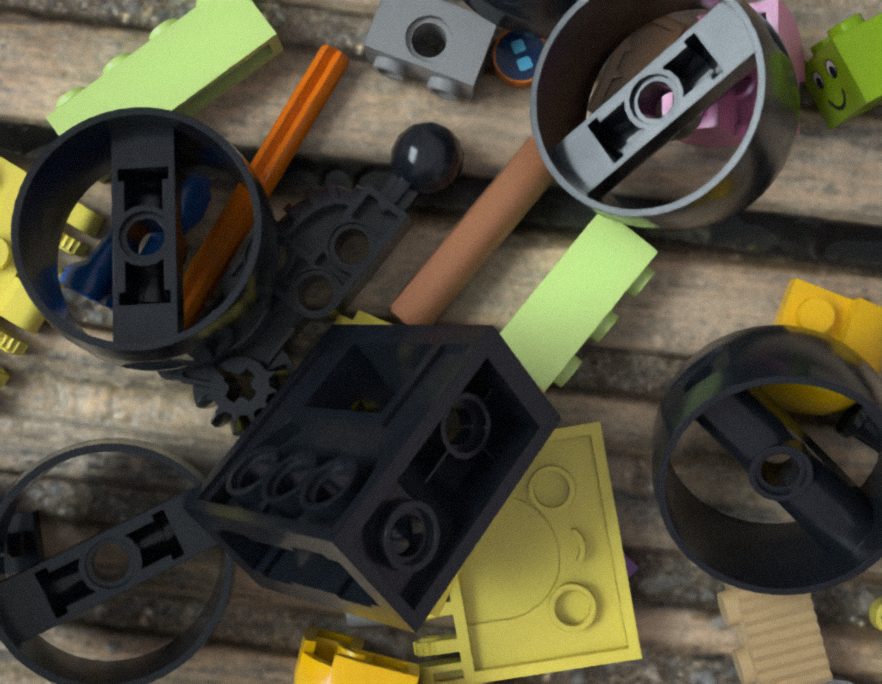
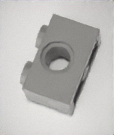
[364,0,498,101]

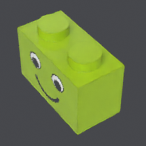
[804,13,882,130]

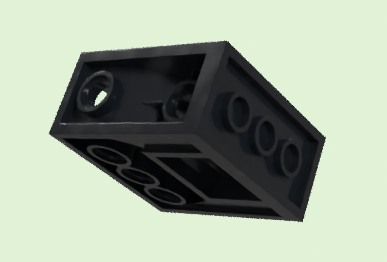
[182,324,562,633]

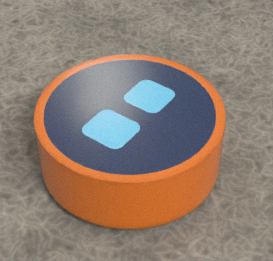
[492,30,546,88]

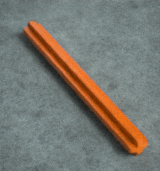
[183,44,349,331]

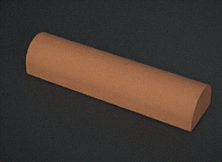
[387,135,555,325]

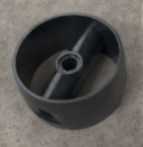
[530,0,800,232]
[11,107,280,371]
[652,325,882,595]
[0,438,237,684]

